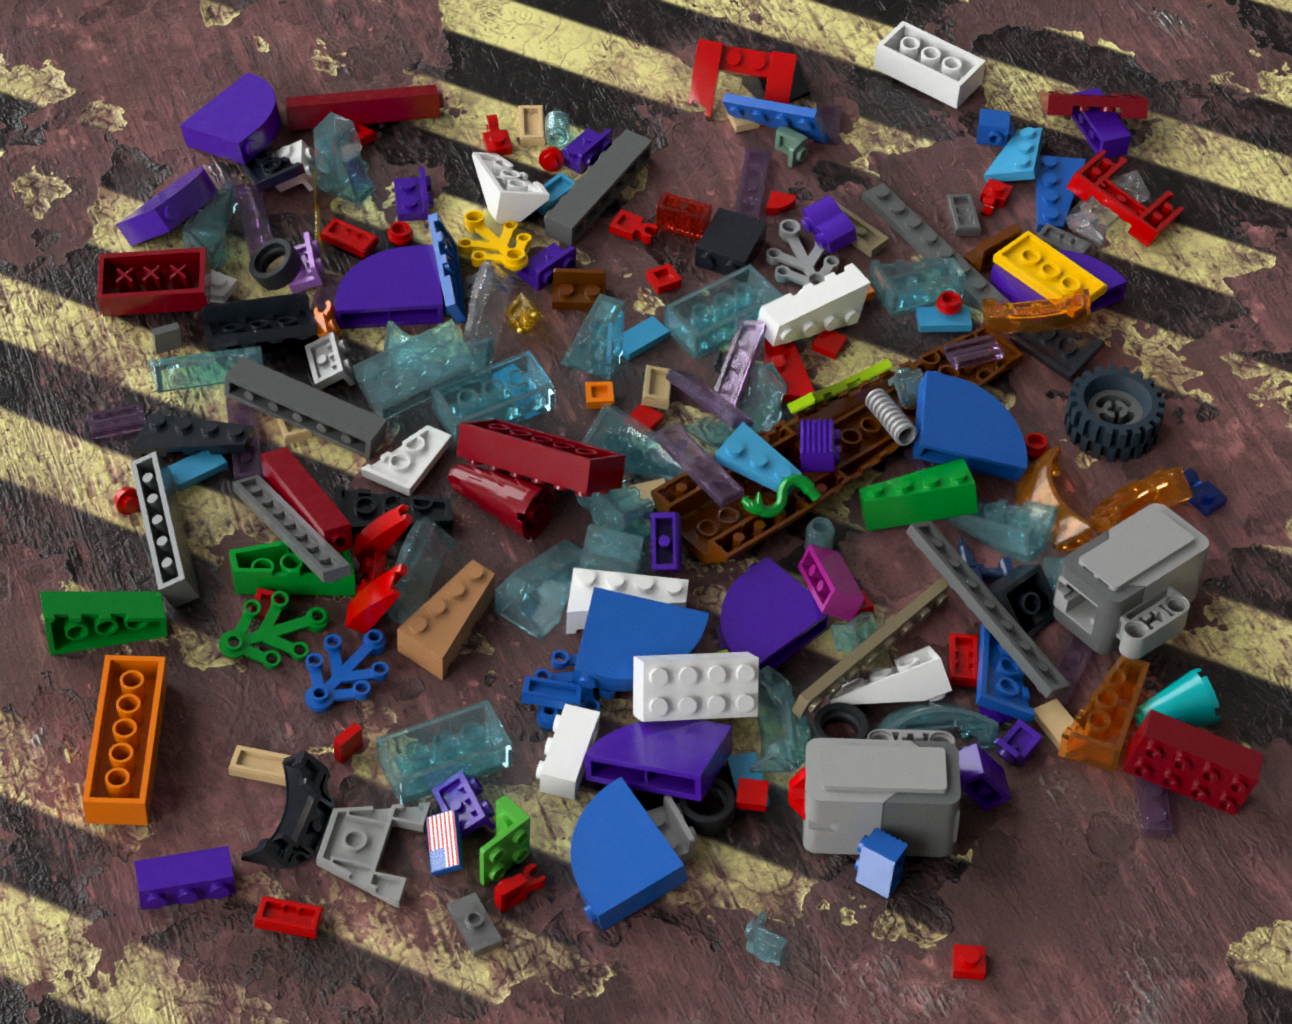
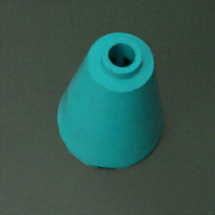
[1134,668,1222,728]

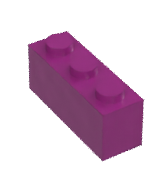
[797,544,865,622]

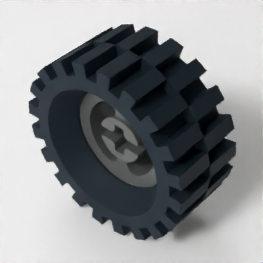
[1064,365,1166,462]

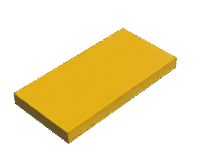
[993,231,1108,317]

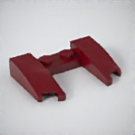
[1039,90,1148,119]

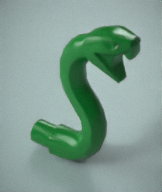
[741,474,822,518]

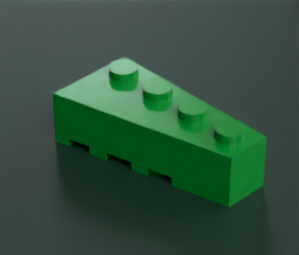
[859,458,978,531]
[229,541,356,596]
[40,591,168,656]

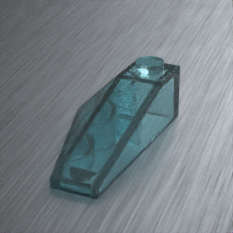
[495,539,587,640]

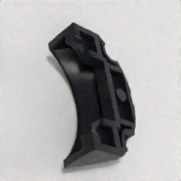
[241,750,334,869]

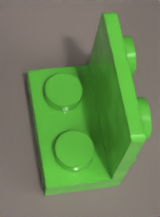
[480,795,530,887]

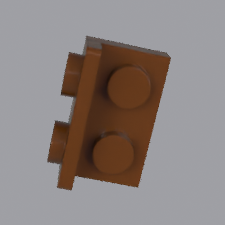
[964,224,1022,273]
[552,268,606,311]

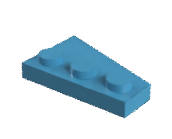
[984,127,1044,183]
[714,422,802,495]

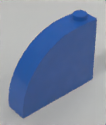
[913,370,1027,482]
[572,587,709,692]
[570,777,688,931]

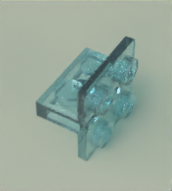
[579,524,645,574]

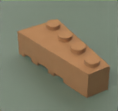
[397,559,495,680]

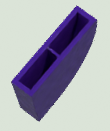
[180,73,281,165]
[116,167,218,246]
[335,245,443,329]
[990,249,1127,328]
[719,557,832,681]
[585,719,732,801]

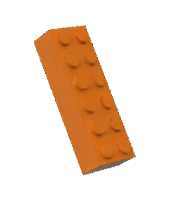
[82,655,168,825]

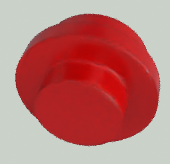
[539,147,564,172]
[387,221,413,245]
[936,291,963,315]
[1024,433,1049,458]
[114,487,140,515]

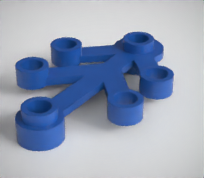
[305,629,389,713]
[534,650,617,730]

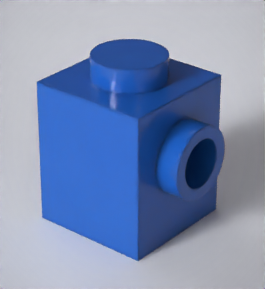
[976,108,1014,147]

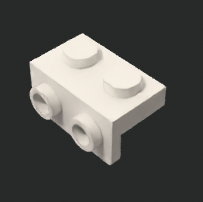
[276,139,317,192]

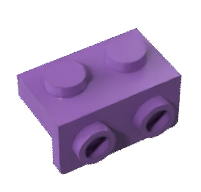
[284,231,325,294]

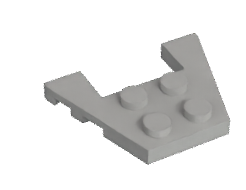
[316,802,431,908]

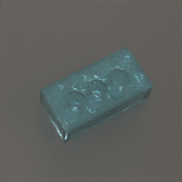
[664,264,782,360]
[353,319,477,419]
[431,350,555,447]
[376,700,513,804]

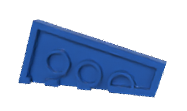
[722,93,829,144]
[1035,155,1086,232]
[428,212,466,324]
[976,623,1035,723]

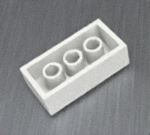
[874,21,986,109]
[633,652,759,722]

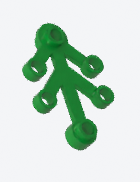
[219,591,329,670]

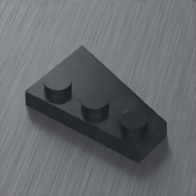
[236,149,306,193]
[1008,317,1105,383]

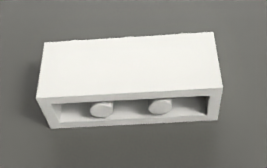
[536,704,600,800]

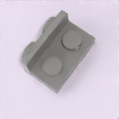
[305,332,356,390]
[646,795,698,861]

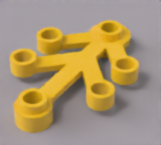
[458,210,532,271]

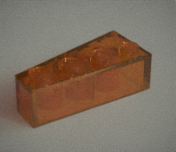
[1058,654,1150,773]

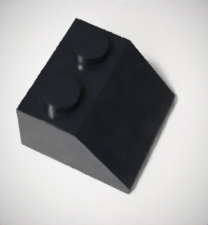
[741,44,810,104]
[987,564,1056,637]

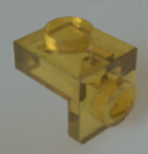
[505,292,542,335]

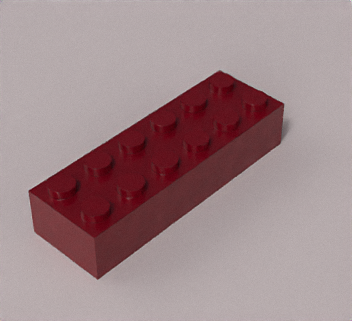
[456,418,626,497]

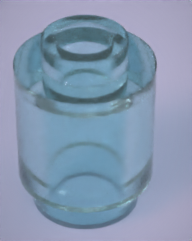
[545,111,570,148]
[804,517,835,551]

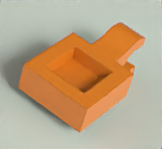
[313,300,341,338]

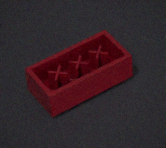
[97,247,211,317]
[1122,709,1264,816]

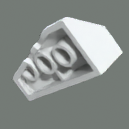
[472,152,550,224]
[826,646,952,705]

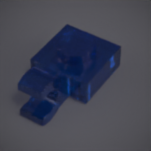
[1178,468,1227,517]

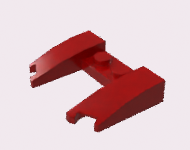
[688,39,798,127]
[1066,150,1184,247]
[345,504,413,634]

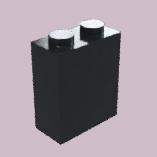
[695,207,767,281]

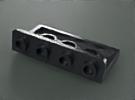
[201,292,318,351]

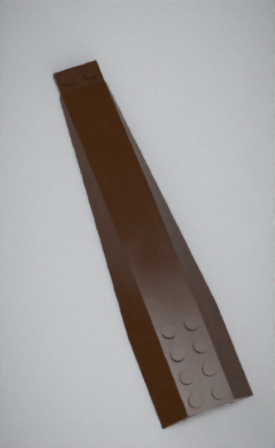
[651,325,1024,564]

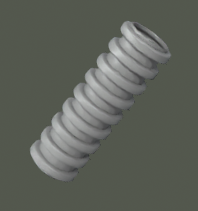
[865,388,917,446]

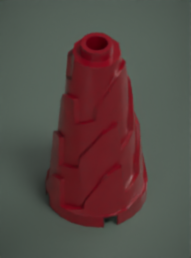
[448,464,555,540]

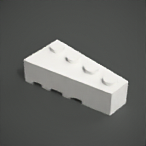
[755,263,871,347]
[566,568,689,634]

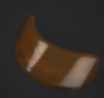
[982,289,1091,333]
[1016,444,1093,552]
[1089,467,1193,534]

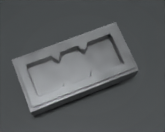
[946,194,981,237]
[1036,223,1092,255]
[447,892,503,958]

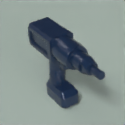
[958,536,1013,584]

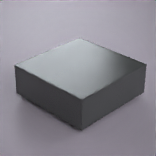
[151,322,182,355]

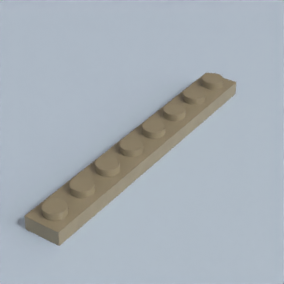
[791,576,950,719]

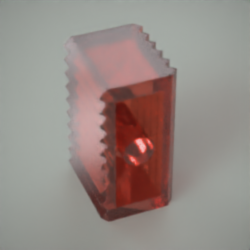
[655,191,713,241]

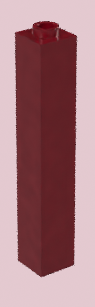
[285,84,444,131]
[260,447,353,553]

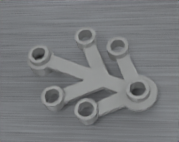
[766,219,840,286]

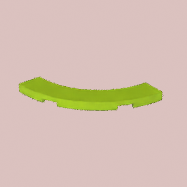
[787,358,893,414]

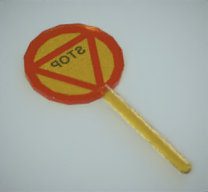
[314,170,320,246]

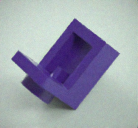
[994,719,1044,767]

